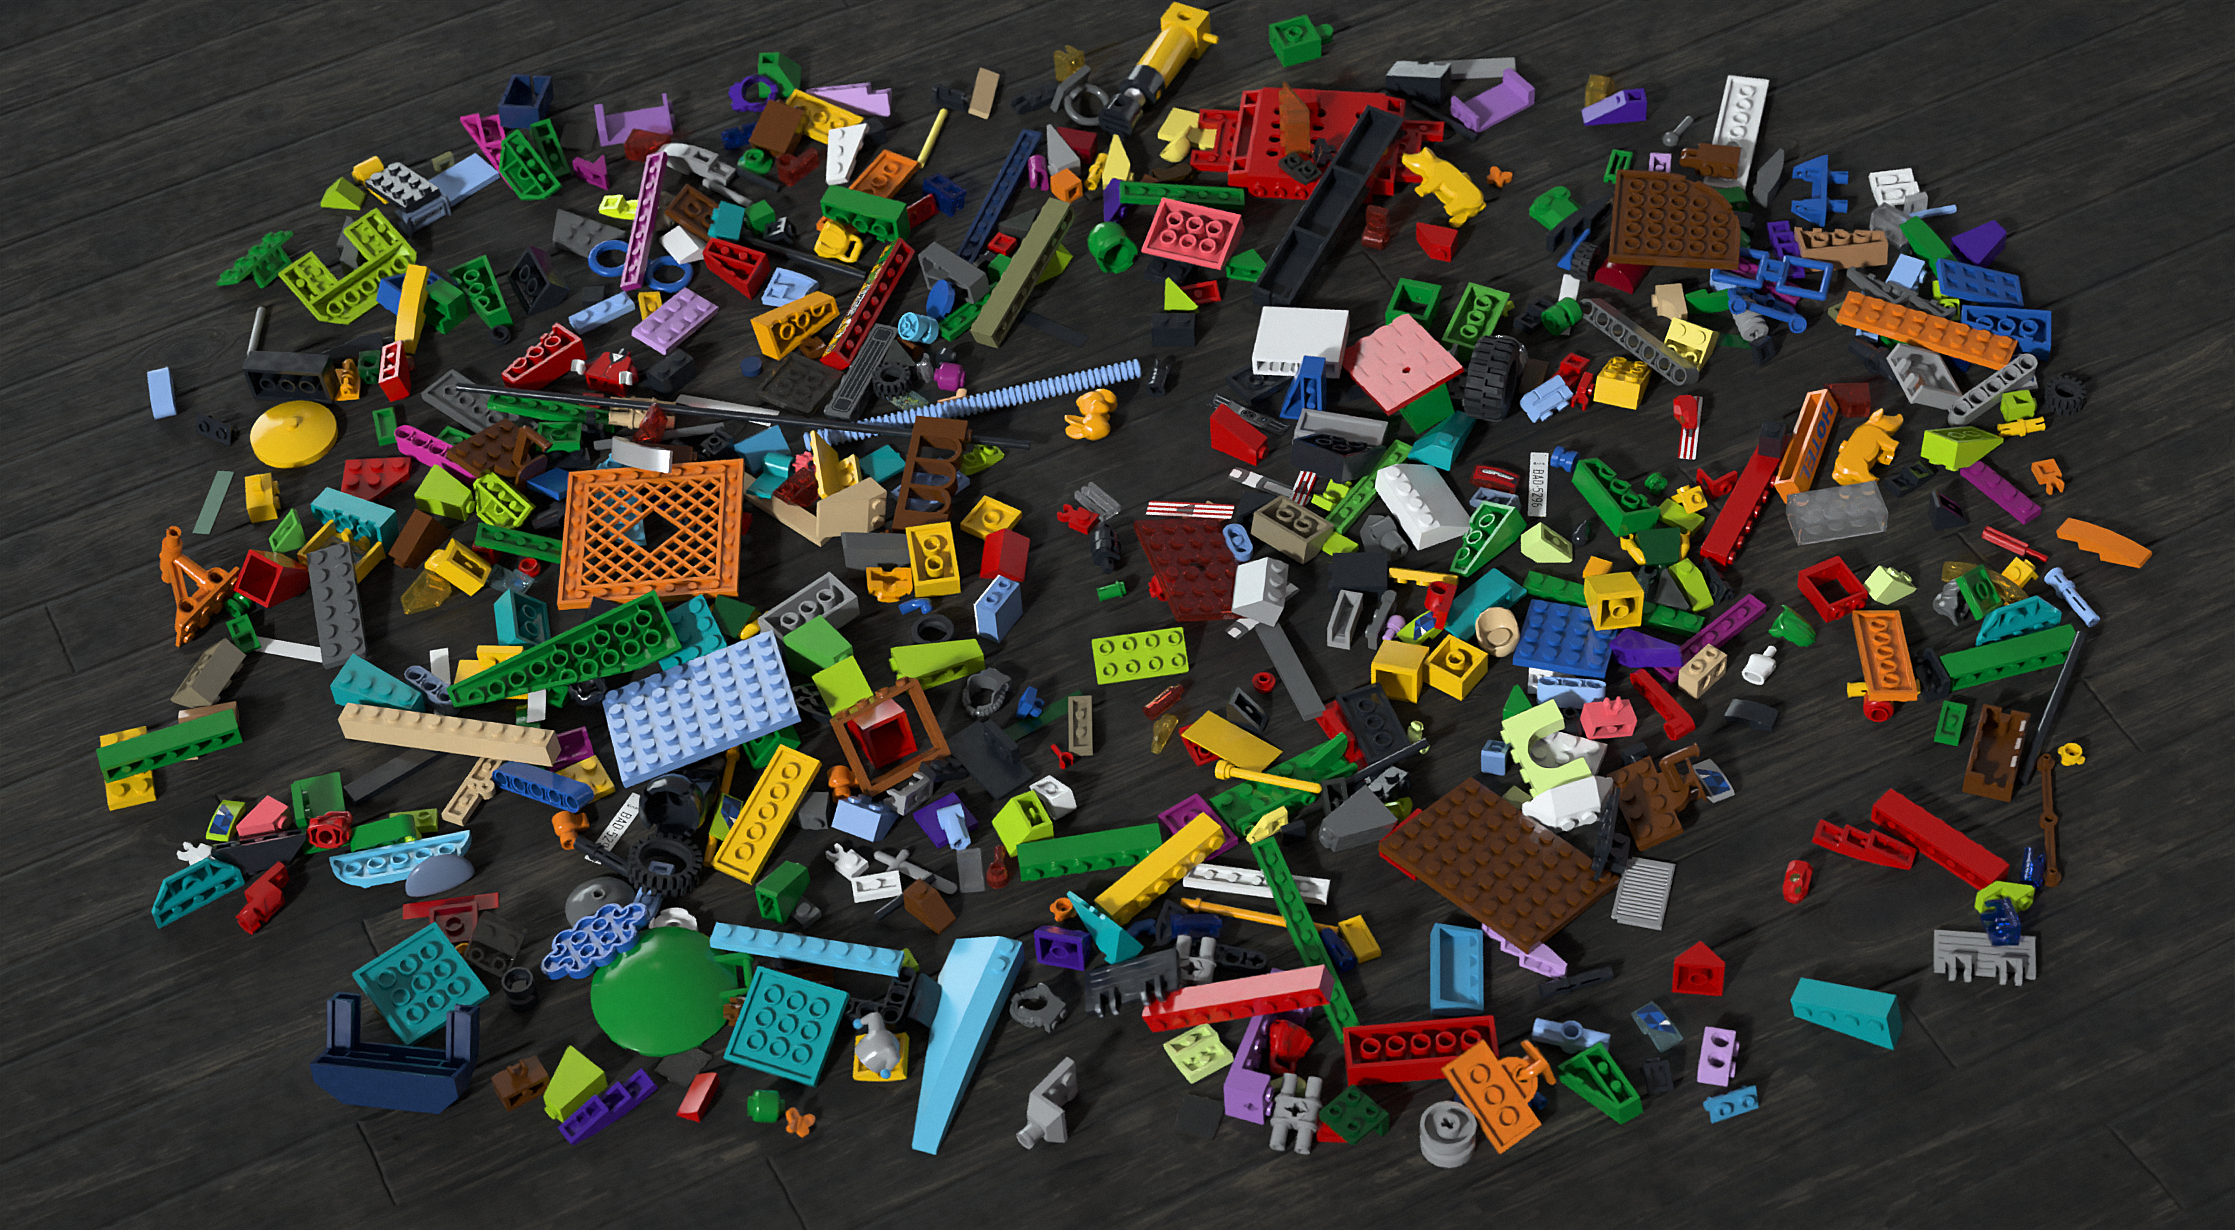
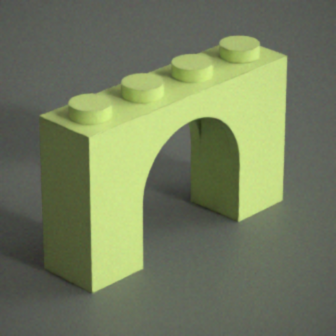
[1500,699,1593,799]

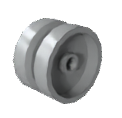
[1420,1101,1477,1168]

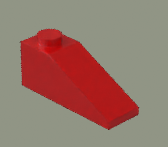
[379,340,411,402]

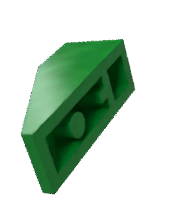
[530,118,571,178]

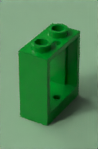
[1386,278,1442,332]

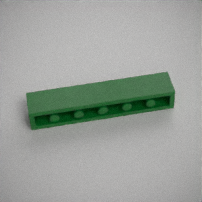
[1939,624,2081,692]
[96,708,243,784]
[1016,823,1162,882]

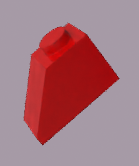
[1416,222,1458,262]

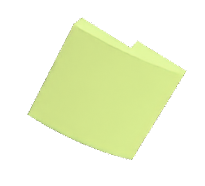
[1163,1024,1234,1084]

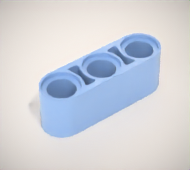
[147,367,177,419]
[1536,677,1606,709]

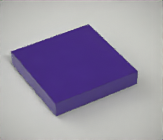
[913,792,979,849]

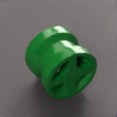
[224,591,253,618]

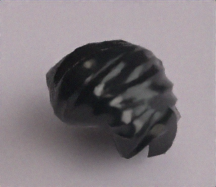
[568,677,608,706]

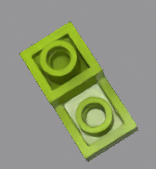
[959,445,1004,476]

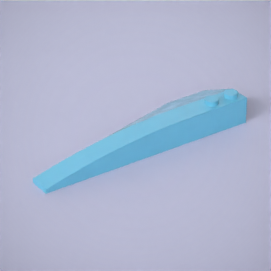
[912,936,1025,1155]

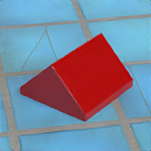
[980,528,1031,582]
[1672,941,1725,996]

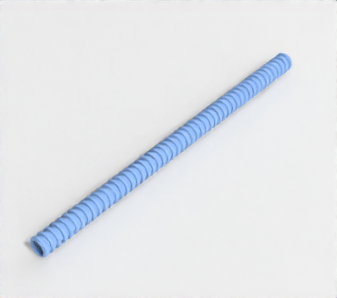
[803,359,1141,451]

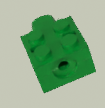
[1269,15,1333,68]

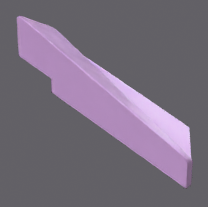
[804,83,892,116]

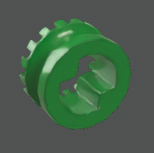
[1645,472,1668,495]

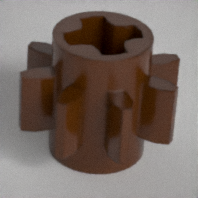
[723,997,746,1026]

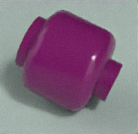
[934,362,966,392]

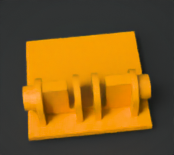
[334,359,361,401]

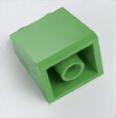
[783,615,854,677]

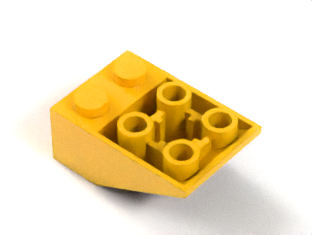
[1593,357,1653,410]

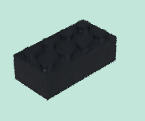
[242,351,341,404]

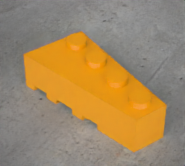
[750,291,840,360]

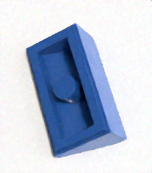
[1557,229,1590,271]

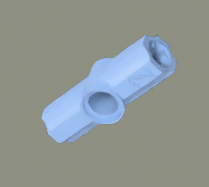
[1532,1018,1611,1054]

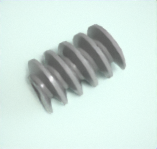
[1730,295,1769,341]

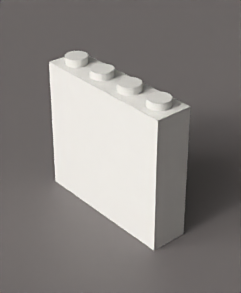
[1252,306,1350,378]

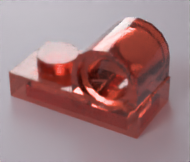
[776,147,820,187]
[1361,205,1390,251]

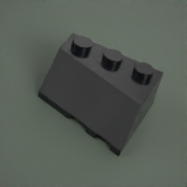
[1290,432,1386,484]

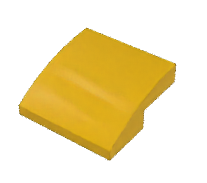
[853,1032,909,1081]

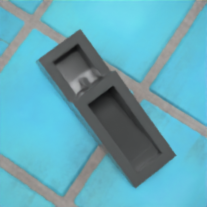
[1752,148,1784,209]
[337,216,363,275]

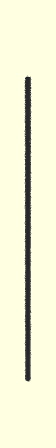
[456,383,1031,450]

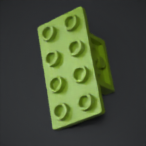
[1092,627,1189,685]

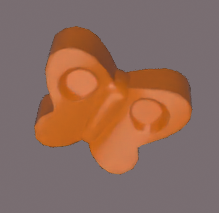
[1487,166,1512,188]
[786,1108,815,1137]

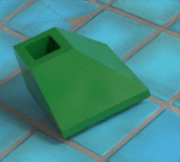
[758,52,802,98]

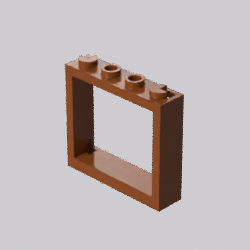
[829,676,951,797]

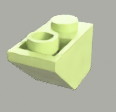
[1863,565,1917,605]

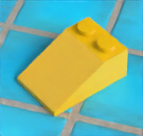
[906,522,961,598]

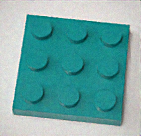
[658,594,728,671]

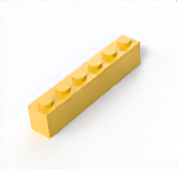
[1094,812,1226,927]

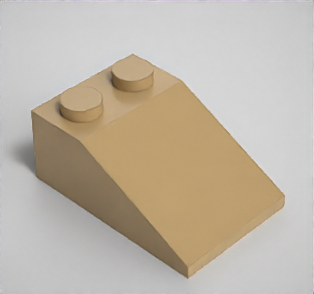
[816,477,887,538]

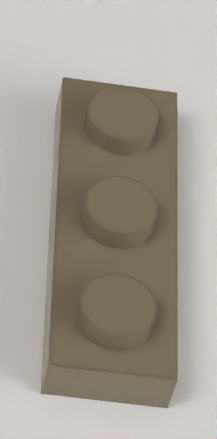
[1068,696,1093,756]

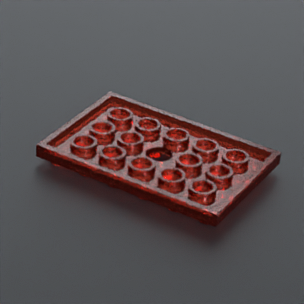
[1133,518,1248,622]

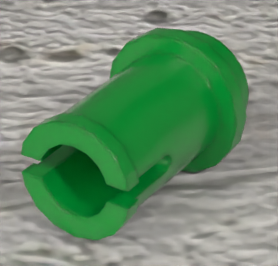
[1096,580,1126,602]

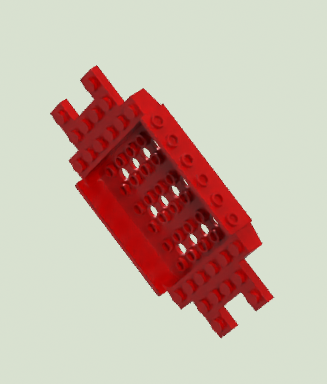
[1190,87,1444,203]

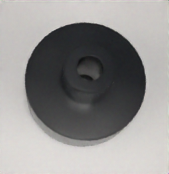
[935,348,958,369]

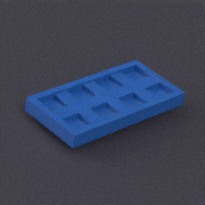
[1936,258,2024,309]

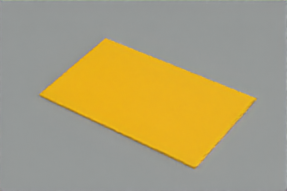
[1182,710,1283,772]

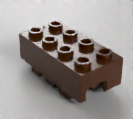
[1962,704,2031,802]

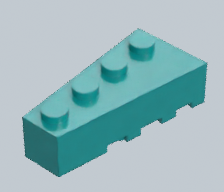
[311,487,399,554]
[330,653,426,713]
[1791,978,1903,1050]

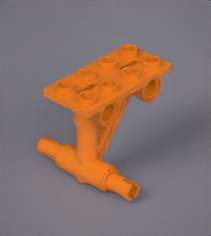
[159,526,240,648]

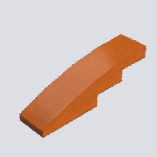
[2056,518,2152,568]

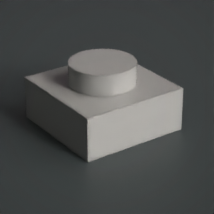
[1903,192,1928,214]

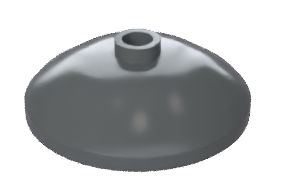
[565,877,636,928]

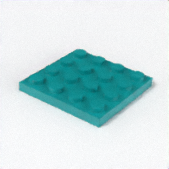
[352,922,490,1046]
[723,966,850,1088]

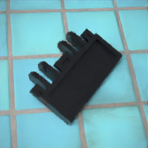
[1085,948,1181,1018]

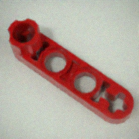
[1630,668,1695,741]

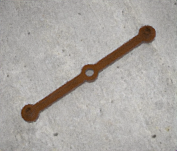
[2036,753,2061,887]

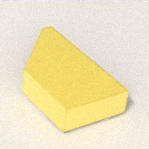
[1246,806,1288,845]

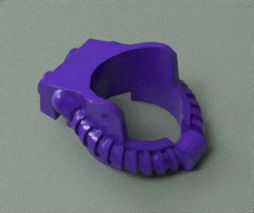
[728,75,779,113]

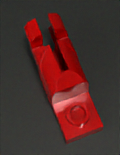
[236,861,290,935]

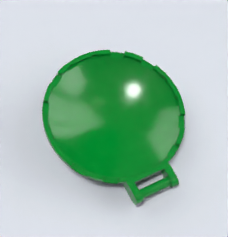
[591,926,755,1057]

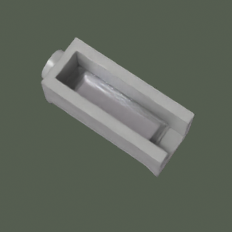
[1327,590,1363,650]

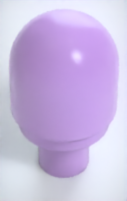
[1383,615,1406,640]

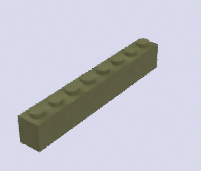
[970,198,1077,348]

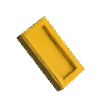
[1339,915,1381,963]

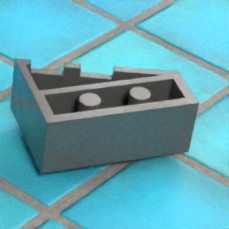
[918,242,990,304]

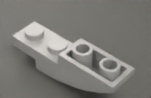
[656,144,736,186]

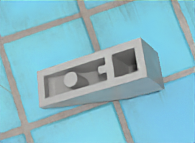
[1047,124,1081,176]

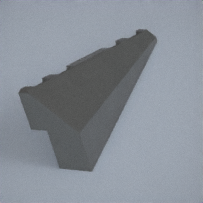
[1846,266,1956,320]

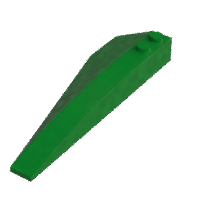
[446,590,682,709]

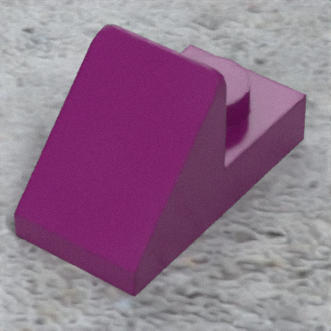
[573,155,610,190]

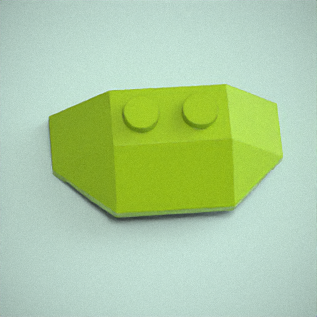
[473,471,536,530]

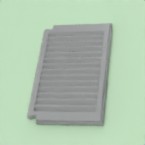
[1611,857,1676,930]

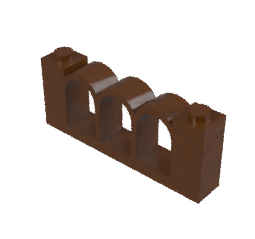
[892,415,972,534]

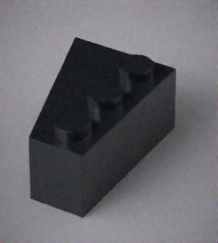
[1386,61,1452,108]

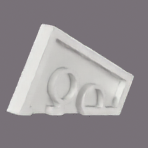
[826,123,870,185]

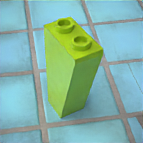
[889,639,985,695]

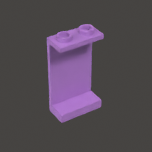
[1450,67,1535,134]
[594,93,676,146]

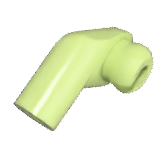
[1407,721,1430,754]

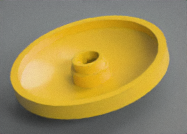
[250,401,338,469]

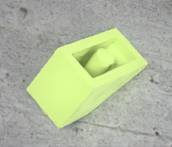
[1521,522,1573,563]

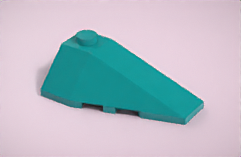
[1067,890,1144,965]

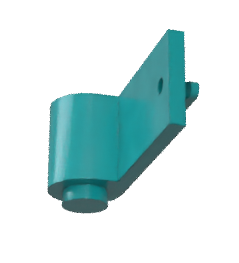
[746,452,796,500]

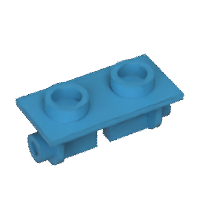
[1703,1085,1759,1123]

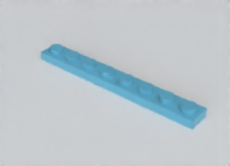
[709,922,905,977]

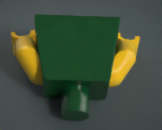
[1620,527,1690,582]
[710,595,768,646]

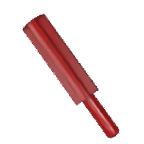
[1982,526,2048,562]

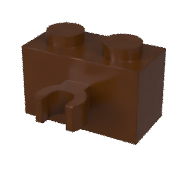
[491,1055,550,1112]

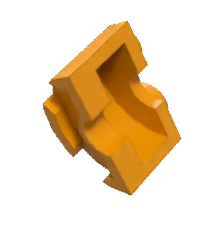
[866,567,913,603]

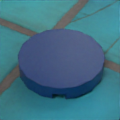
[926,280,955,322]

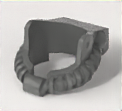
[962,667,1013,718]
[1009,983,1068,1033]

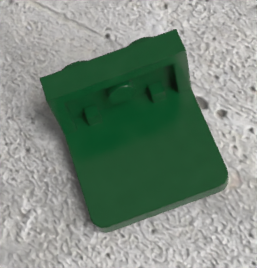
[1319,1084,1389,1145]

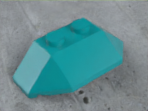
[1975,595,2062,648]
[151,857,245,929]

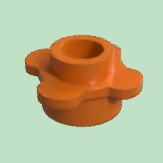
[1050,898,1078,922]

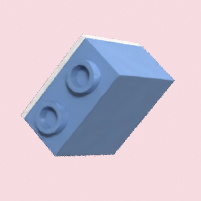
[974,575,1023,644]

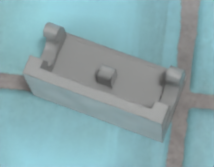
[883,771,934,816]

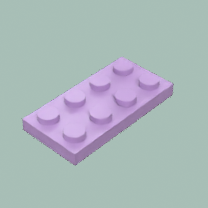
[632,287,718,355]

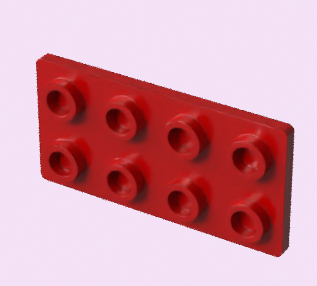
[1315,700,1368,771]

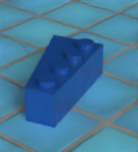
[1960,305,2051,362]

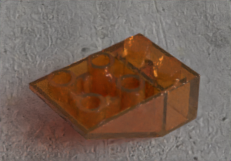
[1279,82,1310,155]

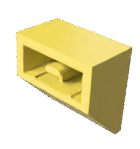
[1664,317,1720,372]

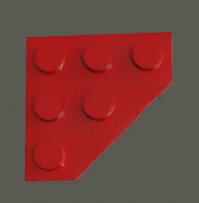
[341,457,412,502]

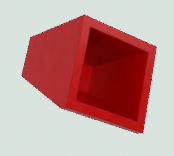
[233,549,310,608]
[847,699,917,769]

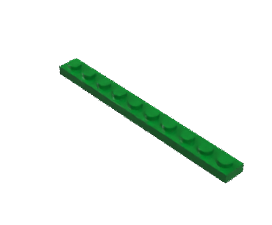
[1251,836,1360,1044]

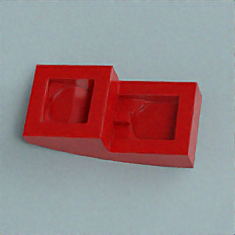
[1550,353,1590,390]

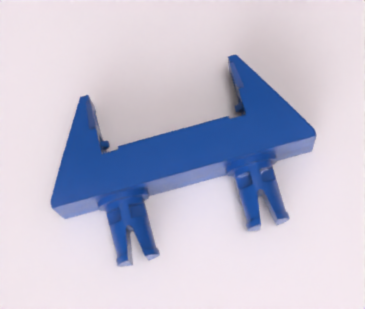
[1791,155,1848,228]

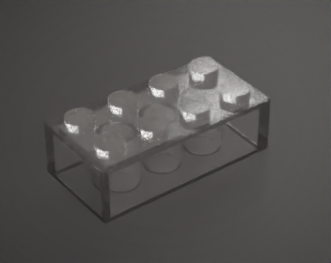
[1786,481,1888,546]

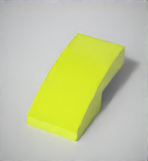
[599,195,638,220]

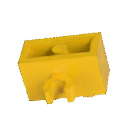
[245,473,281,523]

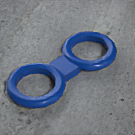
[588,240,694,293]

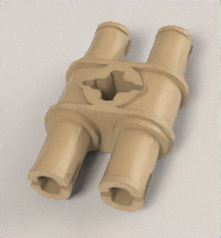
[608,396,676,431]

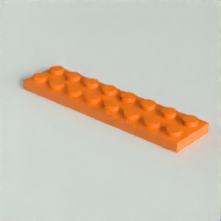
[1836,291,2018,371]

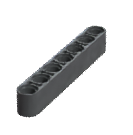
[1579,298,1699,385]

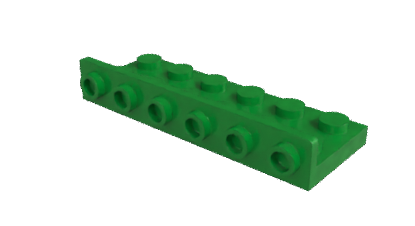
[1209,740,1358,839]

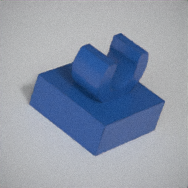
[1016,686,1044,719]

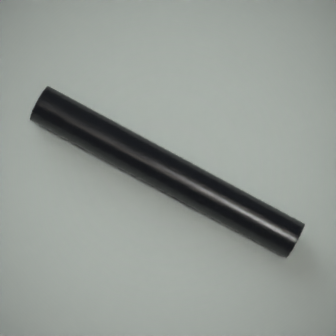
[874,873,937,921]

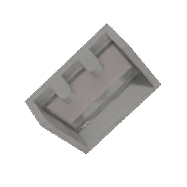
[1886,343,1963,412]

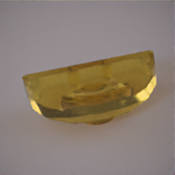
[1151,713,1178,754]

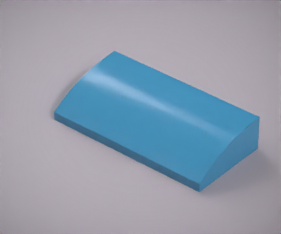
[1430,923,1484,1016]

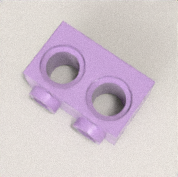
[1697,1027,1740,1087]

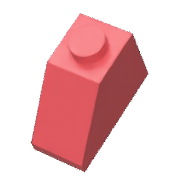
[236,795,293,840]

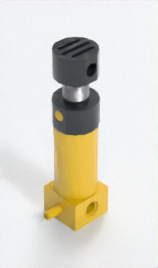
[1098,2,1219,139]

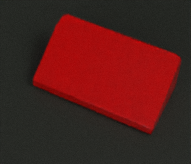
[1179,280,1221,305]
[677,1073,720,1122]

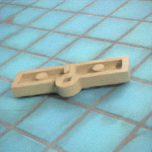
[442,757,507,826]

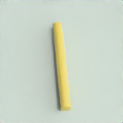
[917,109,948,168]

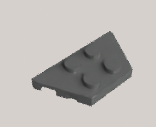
[553,209,627,258]

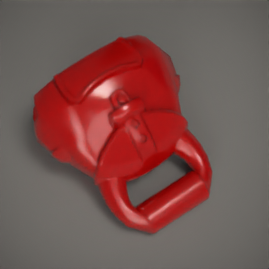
[307,811,353,849]
[1269,1019,1313,1077]

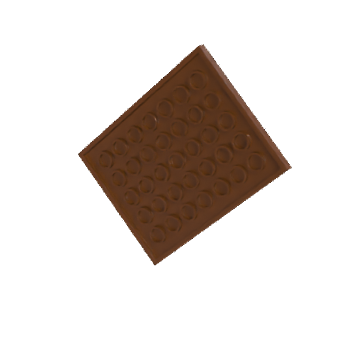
[1378,777,1620,955]

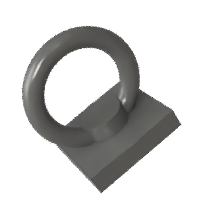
[1050,65,1110,126]

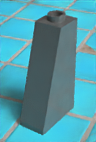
[841,532,911,579]

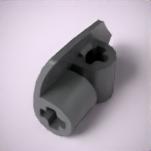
[1360,515,1408,563]

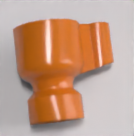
[827,765,860,804]
[552,811,590,850]

